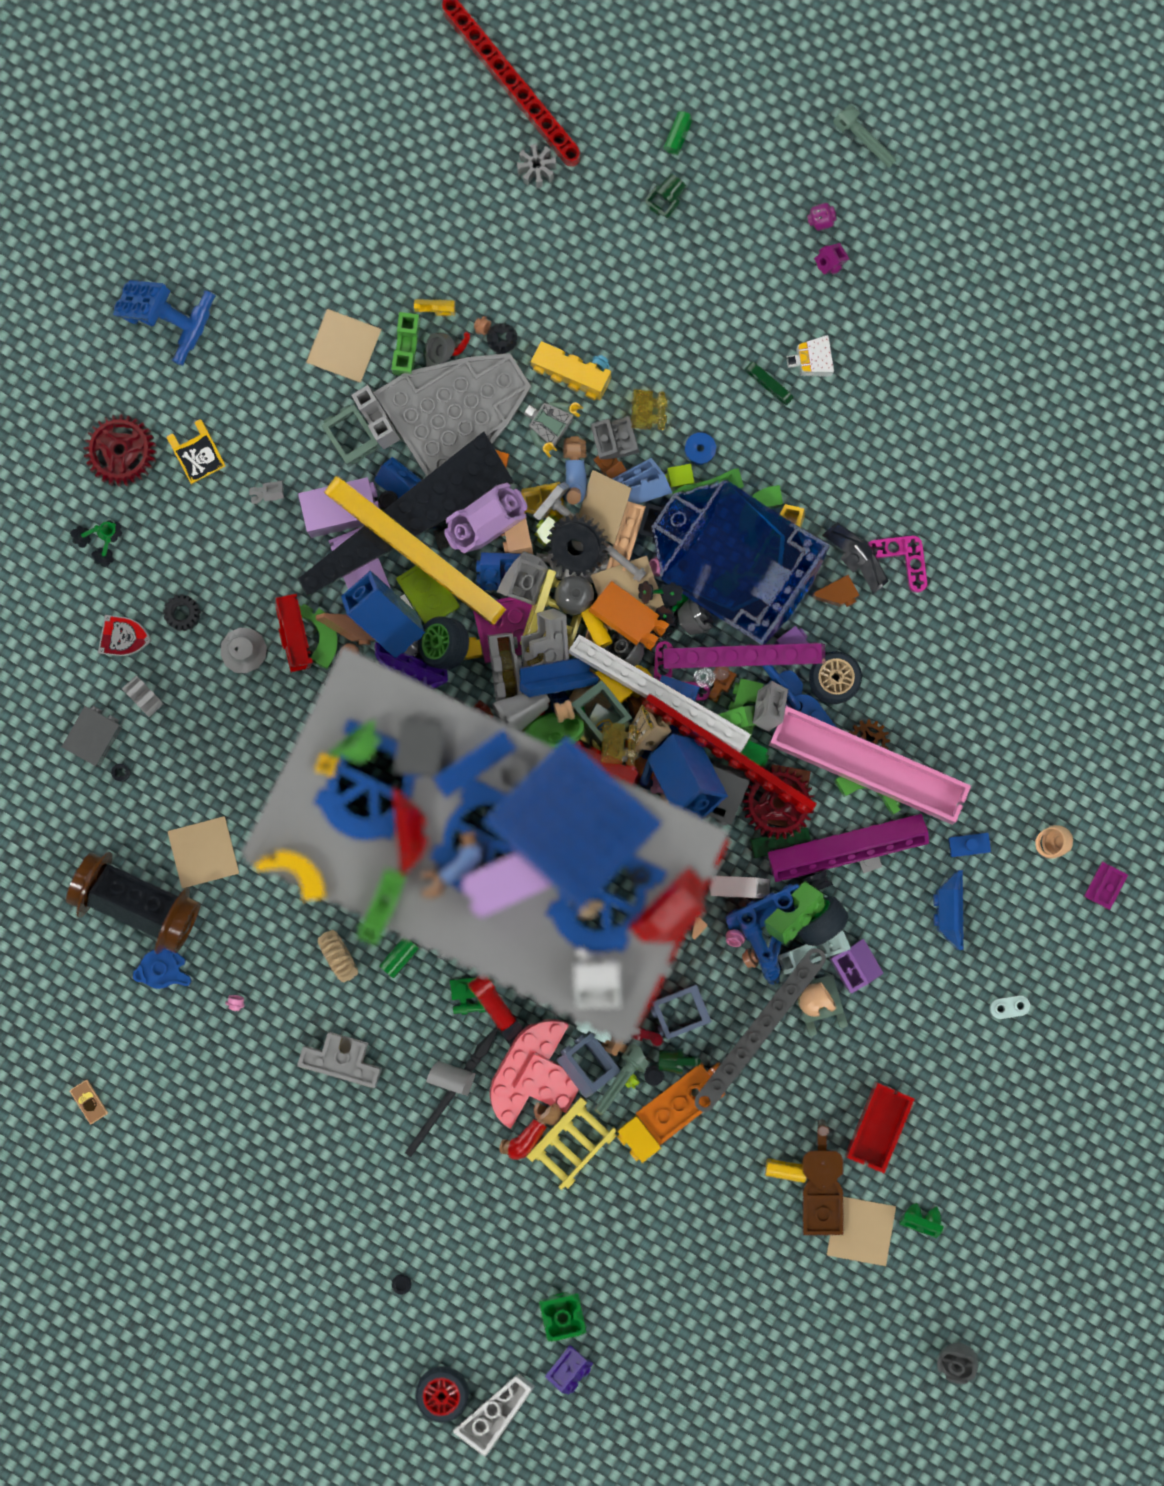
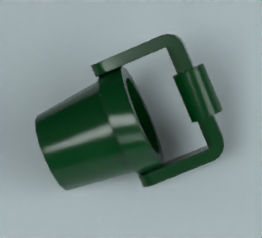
[645,173,686,218]
[658,1048,701,1074]

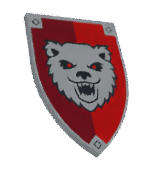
[98,615,152,656]

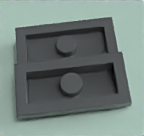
[590,416,640,459]

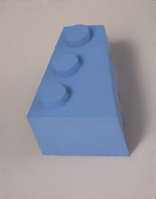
[612,458,672,504]

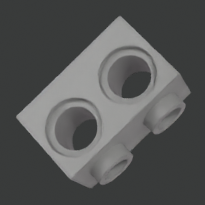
[753,681,788,731]

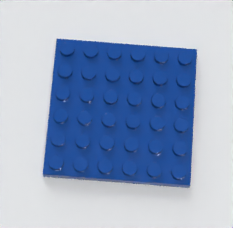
[483,737,662,911]

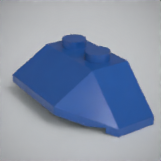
[933,870,964,950]

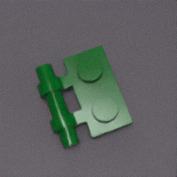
[450,977,490,1015]

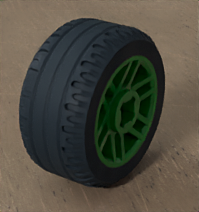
[798,896,849,946]

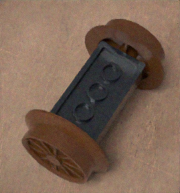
[66,852,201,954]

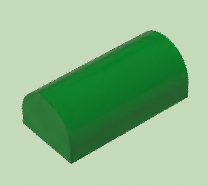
[663,111,692,156]
[379,938,420,978]

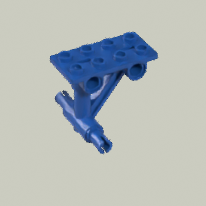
[113,280,216,366]
[725,884,799,985]

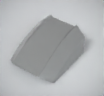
[497,551,548,605]

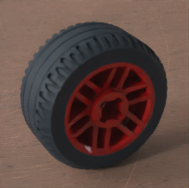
[415,1366,469,1423]

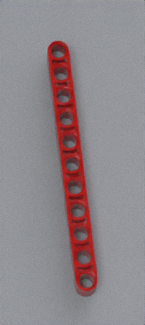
[442,0,580,167]

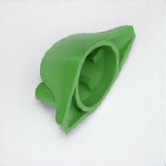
[329,718,381,762]

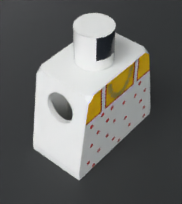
[787,335,834,376]

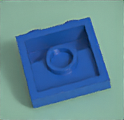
[476,552,520,591]

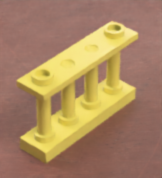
[520,569,582,657]
[527,1096,617,1190]

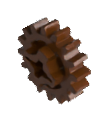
[848,719,890,750]

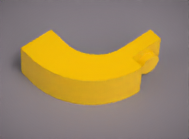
[255,851,327,900]

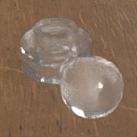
[694,667,730,688]

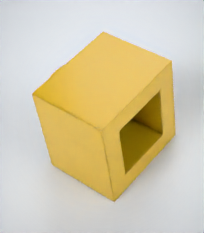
[464,637,483,660]

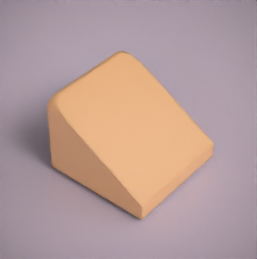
[691,918,707,939]

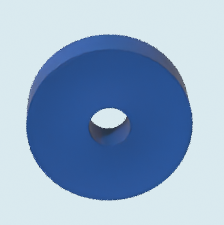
[684,433,716,465]

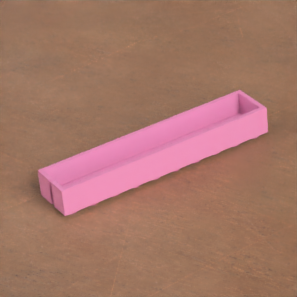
[769,706,971,825]

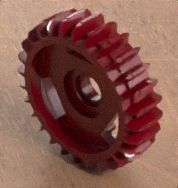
[83,414,157,487]
[742,766,815,840]

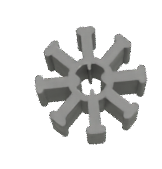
[517,144,556,188]
[122,675,163,717]

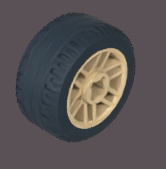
[809,651,862,704]

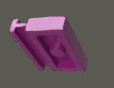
[1083,861,1128,910]

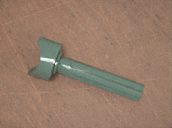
[833,105,897,168]
[594,1044,651,1116]

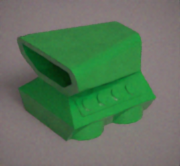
[539,1292,587,1342]

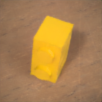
[617,1115,661,1163]

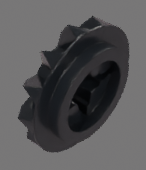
[487,322,518,354]

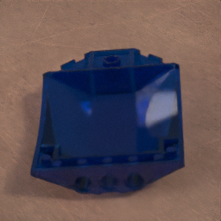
[652,480,830,645]

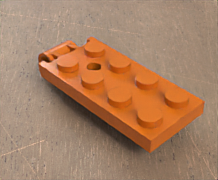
[636,1062,726,1145]

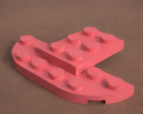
[490,1019,579,1128]

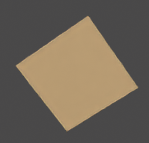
[306,309,382,383]
[579,470,632,545]
[591,556,664,631]
[167,816,239,889]
[827,1197,896,1266]

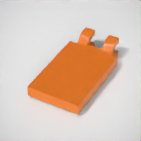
[589,581,669,650]

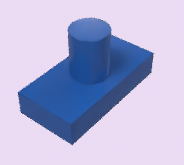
[948,833,991,857]

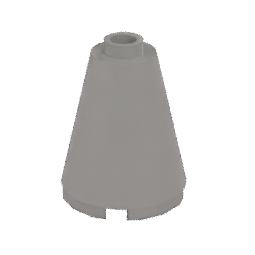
[492,694,550,732]

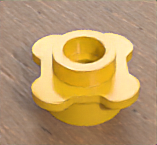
[315,753,339,777]

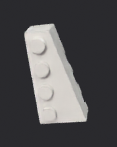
[452,1374,535,1456]

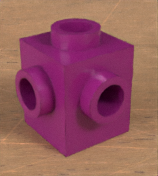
[814,243,850,275]

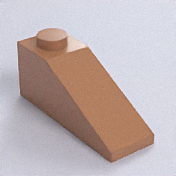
[316,613,376,645]

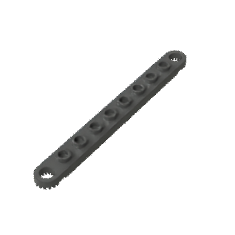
[695,948,826,1112]

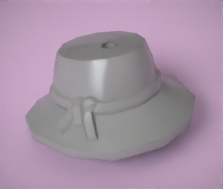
[220,628,267,673]

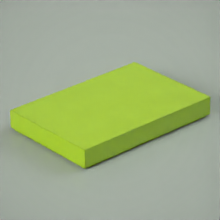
[395,566,460,624]

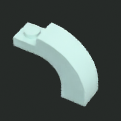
[778,930,851,975]

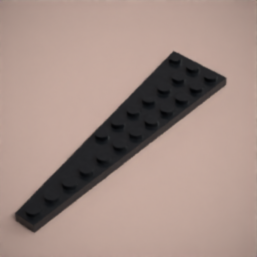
[298,431,514,597]

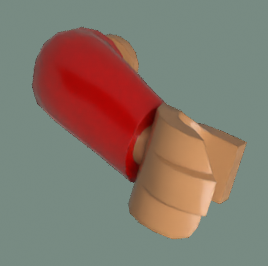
[499,1103,562,1160]

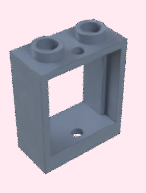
[650,984,711,1040]
[557,1033,621,1098]

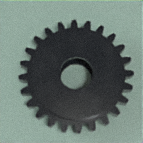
[546,513,609,576]

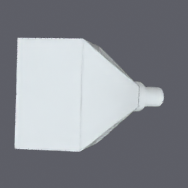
[575,948,621,1008]

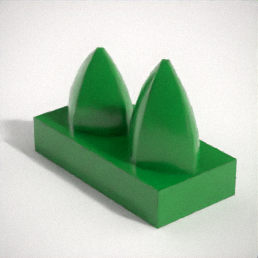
[899,1203,944,1238]

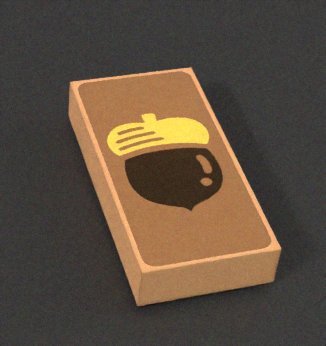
[70,1080,108,1125]

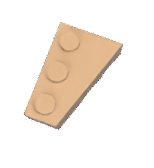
[501,511,533,554]

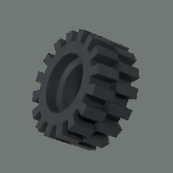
[163,594,201,631]

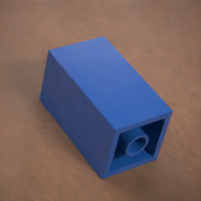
[341,570,425,658]
[647,734,728,820]

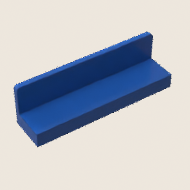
[374,457,436,529]
[519,658,598,698]
[433,730,517,799]

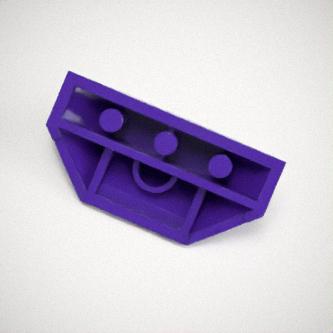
[374,642,448,690]

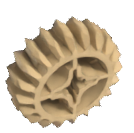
[318,930,358,982]

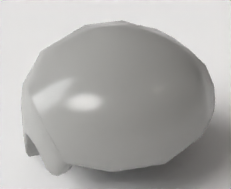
[496,757,529,791]

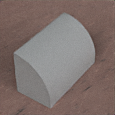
[426,1061,476,1096]

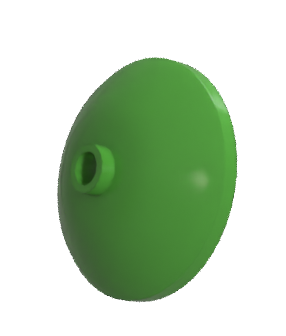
[524,712,584,748]

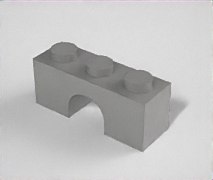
[351,385,401,449]

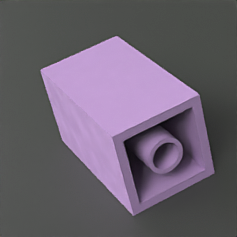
[298,477,381,538]
[461,853,553,918]

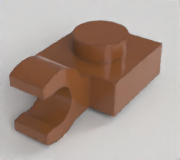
[708,667,737,703]

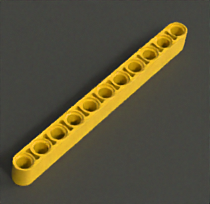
[324,476,506,625]

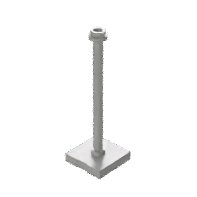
[533,482,646,582]

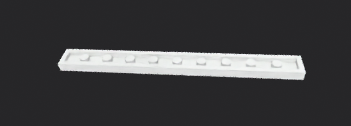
[569,635,751,752]

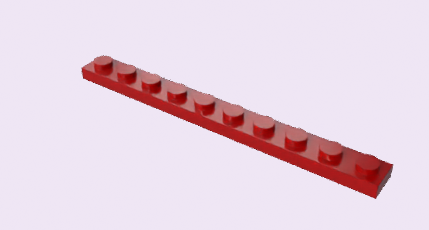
[642,693,817,814]

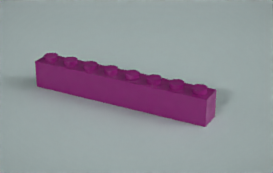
[663,643,825,669]
[768,814,929,883]

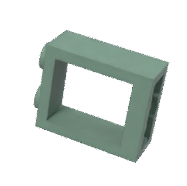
[321,405,381,468]
[571,680,632,745]

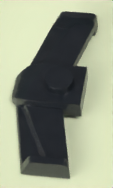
[822,522,888,594]

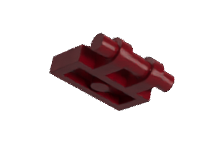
[631,1027,663,1046]

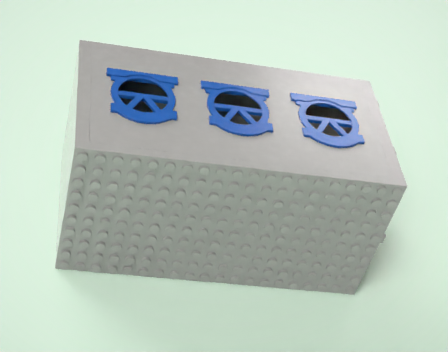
[241,647,730,1044]

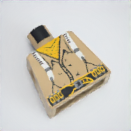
[629,705,671,753]

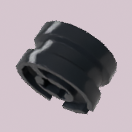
[801,870,833,891]

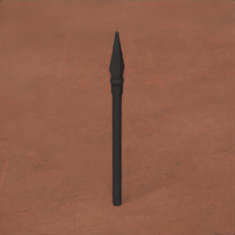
[405,1027,498,1157]

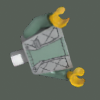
[524,402,583,458]

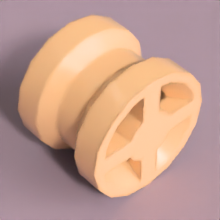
[554,700,575,723]

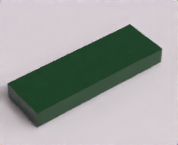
[750,827,811,858]

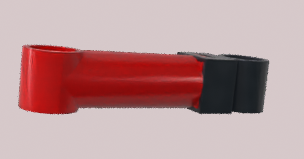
[468,975,523,1047]

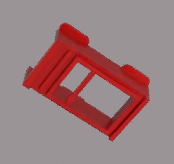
[275,593,313,673]

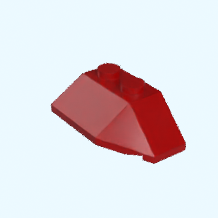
[393,789,429,876]
[628,866,704,944]

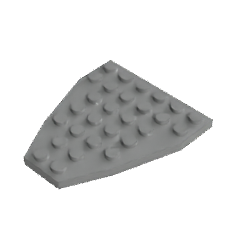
[373,353,531,476]

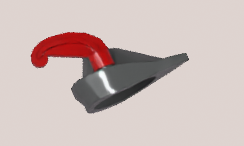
[426,332,470,367]

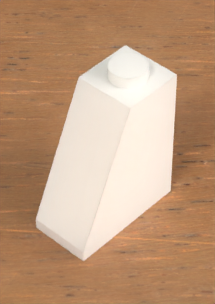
[709,876,770,899]

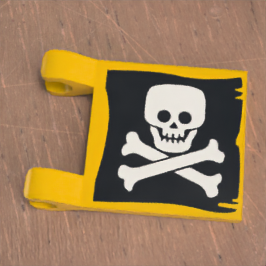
[167,419,226,484]

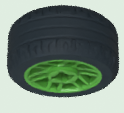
[418,616,469,670]

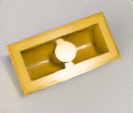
[581,608,613,648]
[765,1158,806,1183]

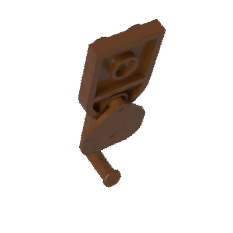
[803,1119,844,1235]

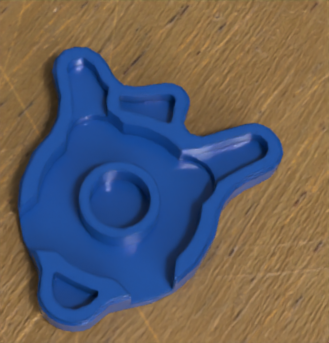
[133,949,192,989]

